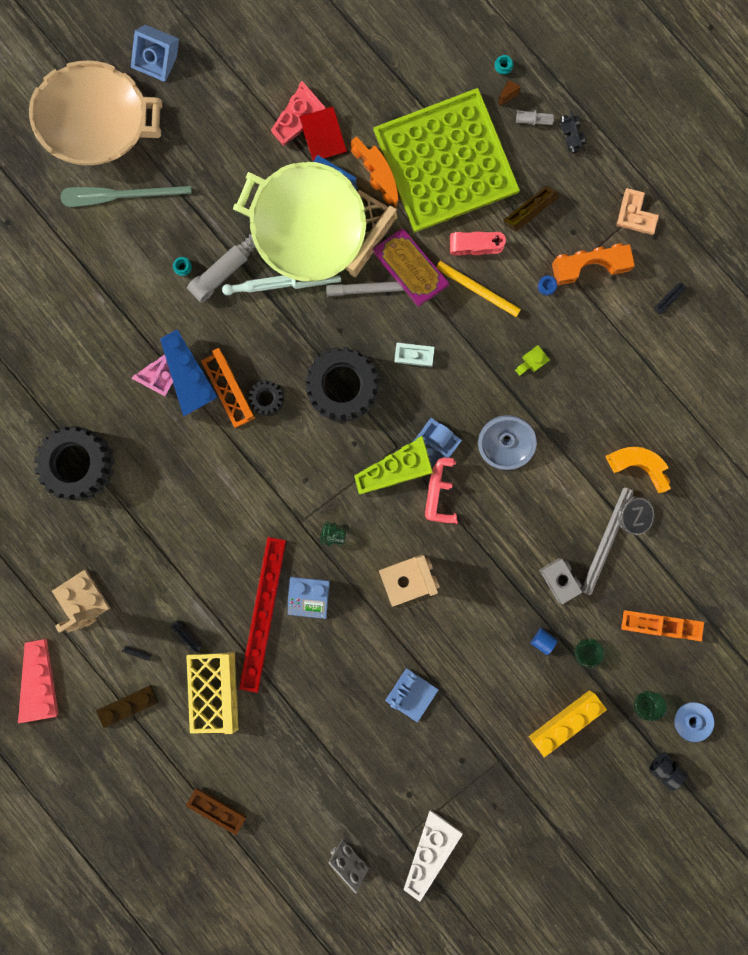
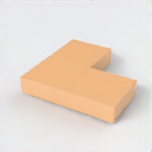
[616,188,659,235]

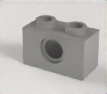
[539,558,582,604]

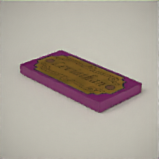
[373,228,449,307]

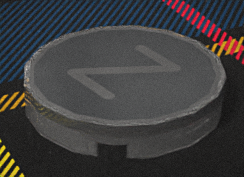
[618,497,655,535]

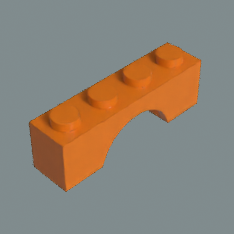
[552,243,635,286]

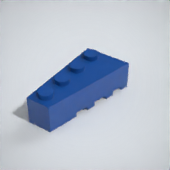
[160,330,217,417]

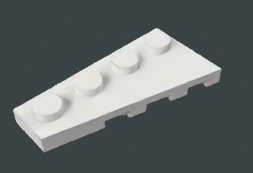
[404,809,463,901]

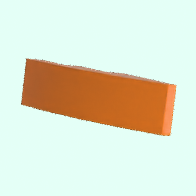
[621,610,704,641]

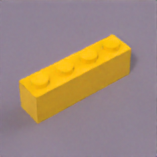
[528,690,607,757]

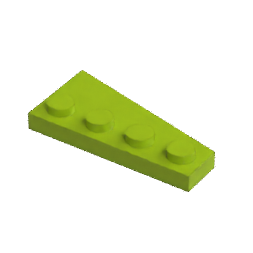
[354,436,433,495]

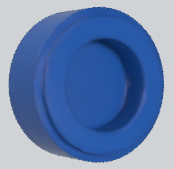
[538,275,557,296]

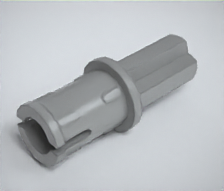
[516,110,554,126]

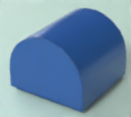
[530,628,558,655]

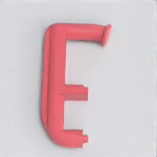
[425,457,458,524]

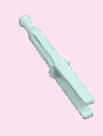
[222,276,341,295]

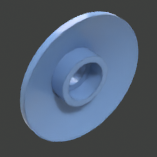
[675,702,714,742]

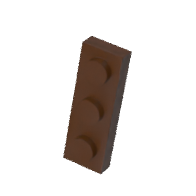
[186,787,247,835]

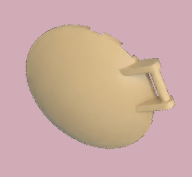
[29,61,162,165]

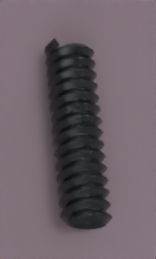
[122,646,152,661]

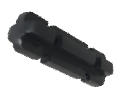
[654,282,686,314]
[170,620,202,653]

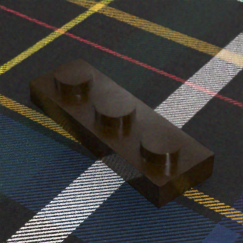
[503,186,560,232]
[96,685,158,728]

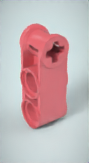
[450,232,506,256]

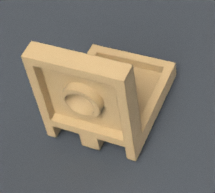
[379,554,440,607]

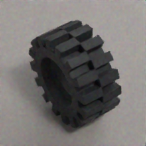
[248,380,284,416]

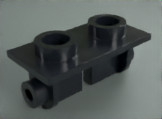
[560,111,587,154]

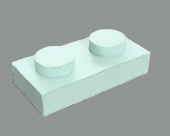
[394,343,434,367]

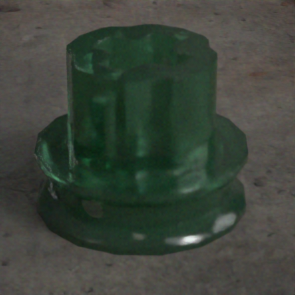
[320,521,346,547]

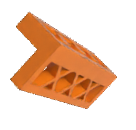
[201,348,255,428]

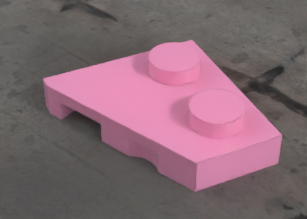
[132,355,173,396]

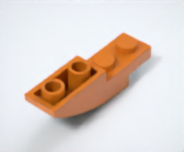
[351,136,398,208]

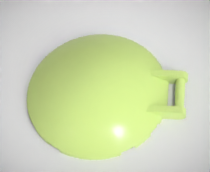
[233,162,366,282]

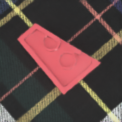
[271,81,326,147]

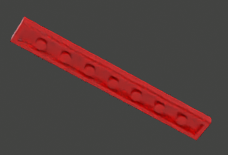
[239,537,287,693]

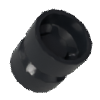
[649,752,688,791]

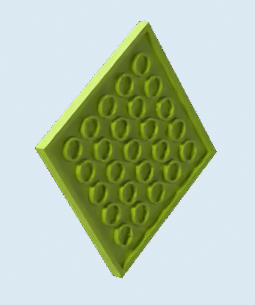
[373,88,520,233]

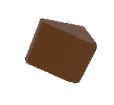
[498,80,521,106]

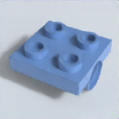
[413,418,462,467]

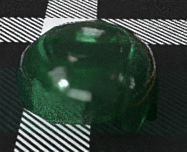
[574,638,604,668]
[634,691,667,721]

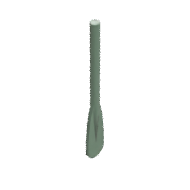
[61,186,192,207]

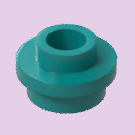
[494,55,513,75]
[173,257,192,276]

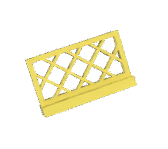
[187,652,239,734]

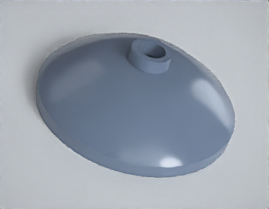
[478,415,537,470]

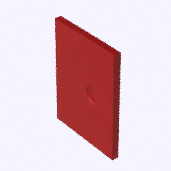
[299,107,347,161]

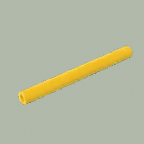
[436,261,521,317]

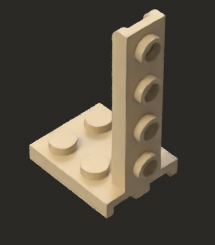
[52,570,110,633]

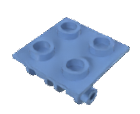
[385,668,439,722]

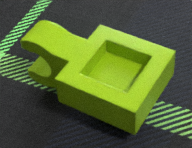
[515,345,549,376]

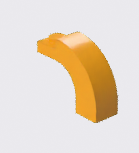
[605,447,671,493]

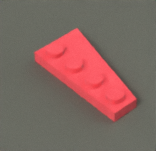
[18,639,59,723]

